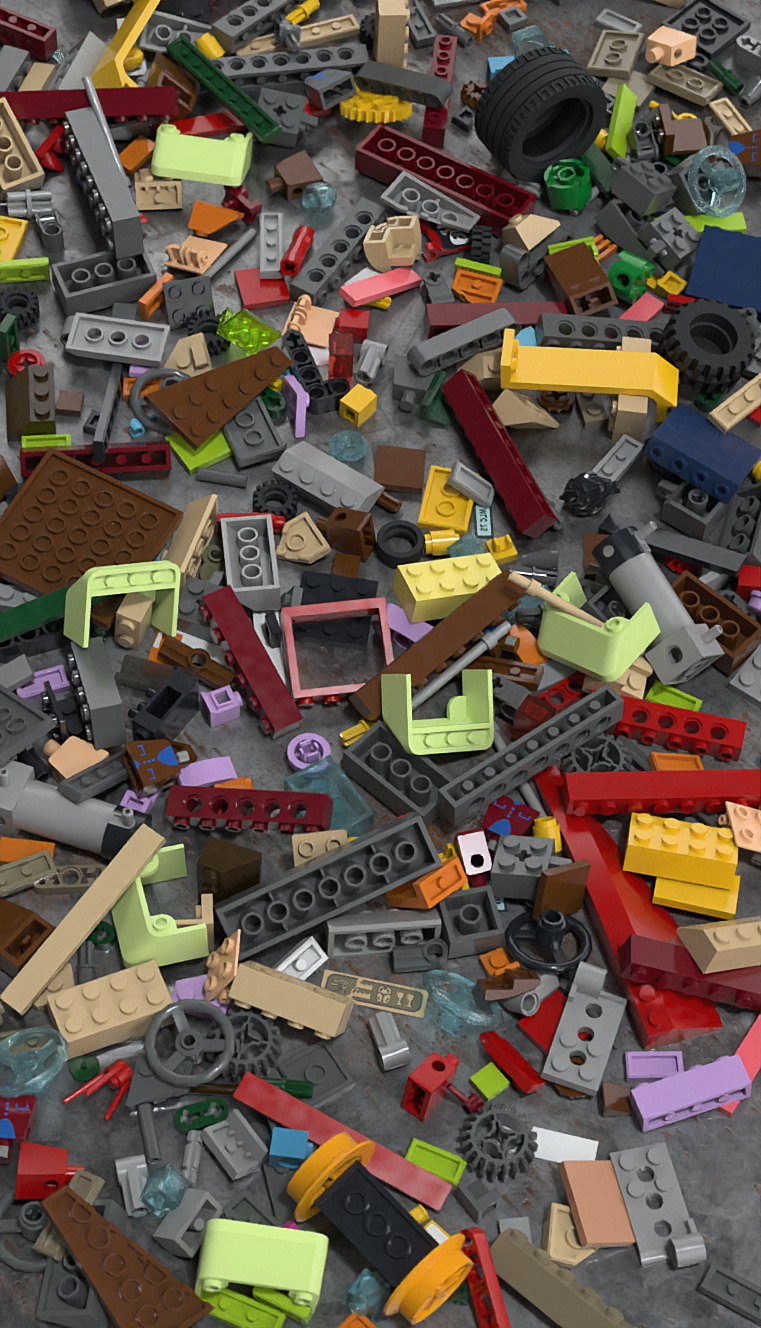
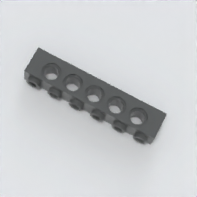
[211,0,306,55]
[290,197,387,307]
[535,312,667,359]

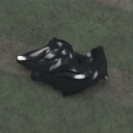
[559,471,620,516]

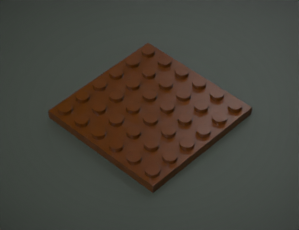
[0,448,184,630]

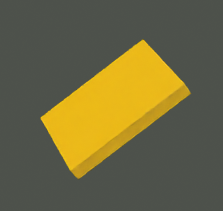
[0,215,29,261]
[417,465,479,536]
[652,875,740,920]

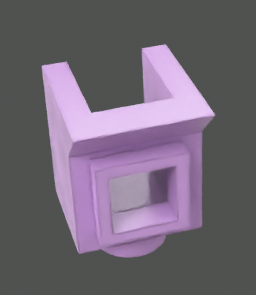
[200,685,243,728]

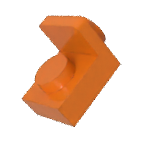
[460,12,493,41]
[478,946,521,979]

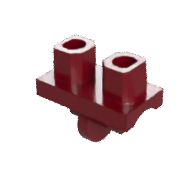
[221,185,262,227]

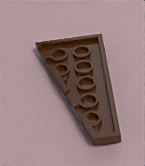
[143,346,293,451]
[39,1185,215,1328]

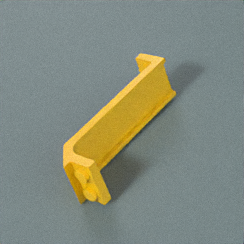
[90,0,160,89]
[500,329,679,422]

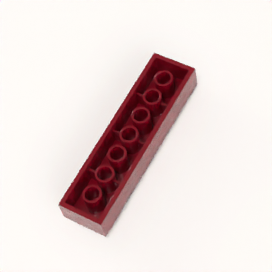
[355,123,536,238]

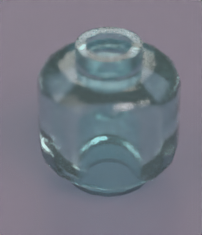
[302,181,337,214]

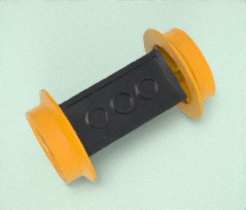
[286,1132,473,1325]

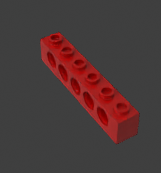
[591,689,747,762]

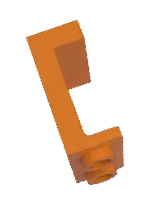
[383,857,468,909]

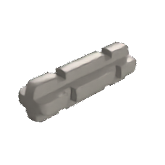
[180,1130,203,1188]

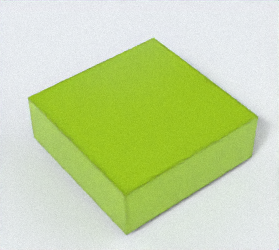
[469,1062,510,1103]

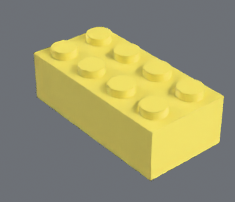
[392,553,501,623]

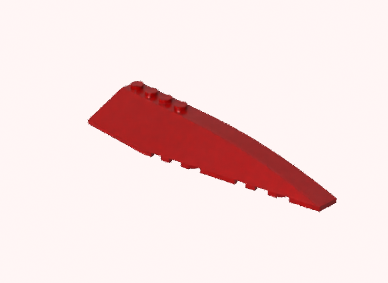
[532,764,723,1051]

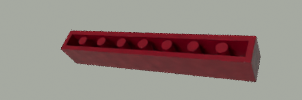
[0,86,179,125]
[441,368,557,538]

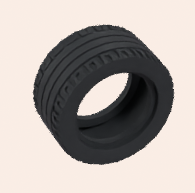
[474,47,607,182]

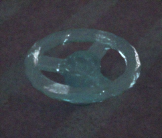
[688,145,746,218]
[423,969,504,1033]
[0,1026,69,1097]

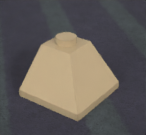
[502,214,561,251]
[456,346,505,391]
[493,388,560,429]

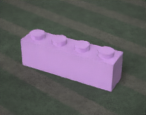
[630,1054,752,1133]

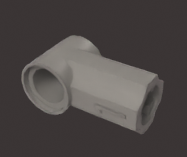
[353,339,389,386]
[502,972,560,1016]
[368,1011,411,1071]
[115,1154,152,1217]

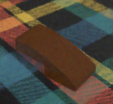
[475,969,541,1000]

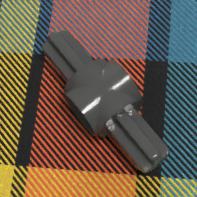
[274,15,301,53]

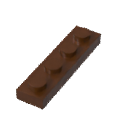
[437,652,544,692]

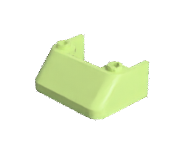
[151,121,253,186]
[64,560,181,648]
[537,571,661,682]
[381,669,494,755]
[110,844,209,969]
[194,1219,328,1314]

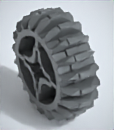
[560,732,632,777]
[206,1006,283,1082]
[459,1103,538,1181]

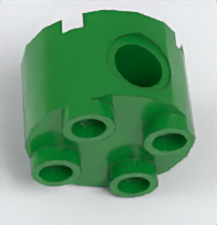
[544,159,592,211]
[607,250,655,304]

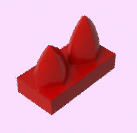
[34,124,69,171]

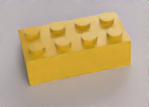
[623,812,738,890]

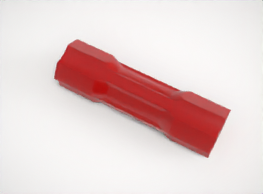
[279,225,315,278]

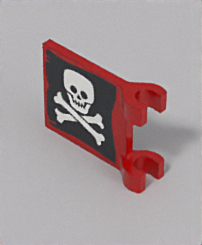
[418,218,472,263]

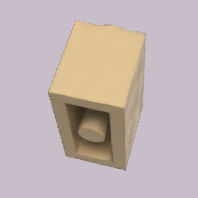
[114,592,153,651]

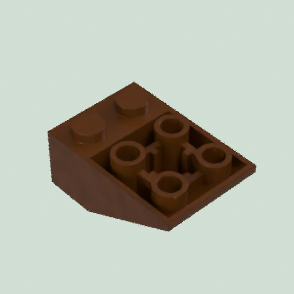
[145,52,197,122]
[542,242,618,316]
[0,898,56,978]

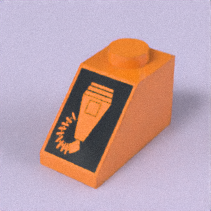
[188,200,244,237]

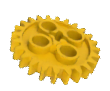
[340,93,412,123]

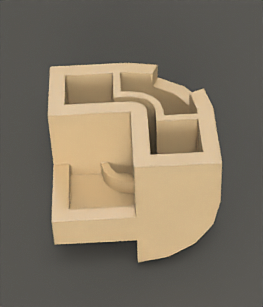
[363,215,422,273]
[582,655,653,700]

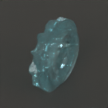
[329,430,368,464]

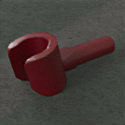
[446,1083,484,1113]

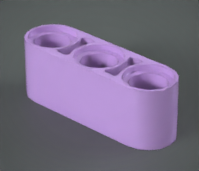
[371,603,433,650]

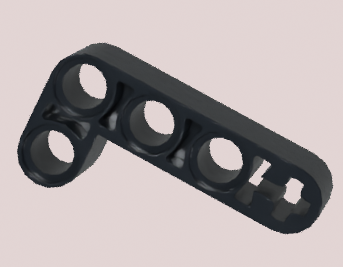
[282,330,351,415]
[0,611,91,664]

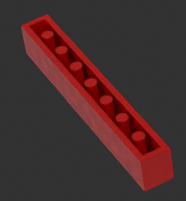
[561,769,761,816]

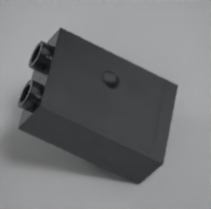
[128,669,199,742]

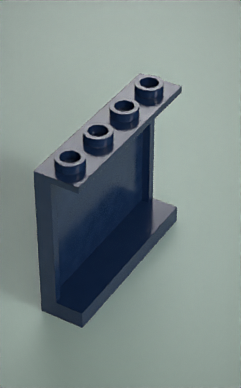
[685,225,761,323]
[642,403,761,505]

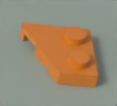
[451,269,503,303]

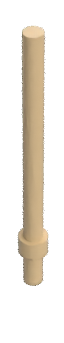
[508,570,646,656]

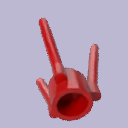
[62,1059,133,1121]

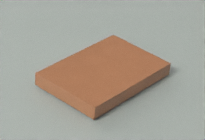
[558,1160,636,1248]

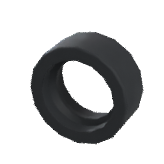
[376,520,424,569]

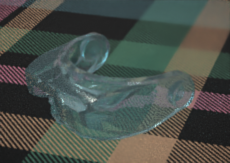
[511,25,554,59]

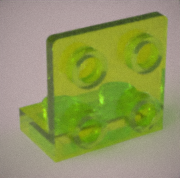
[216,308,282,355]

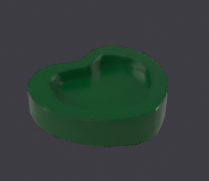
[69,1057,100,1084]

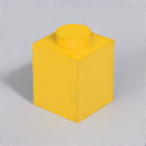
[339,383,377,428]

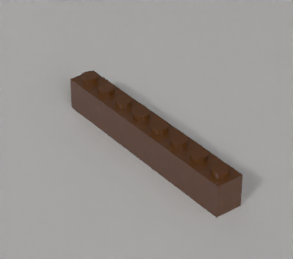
[349,569,526,722]

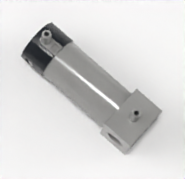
[592,521,725,685]
[0,759,152,860]

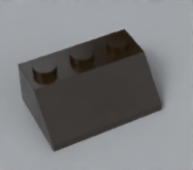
[6,364,57,442]
[197,836,262,911]

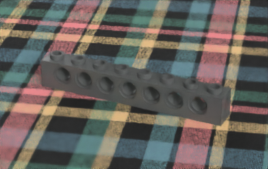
[192,44,370,95]
[438,684,624,826]

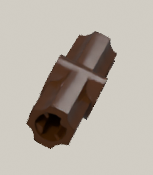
[157,635,236,689]

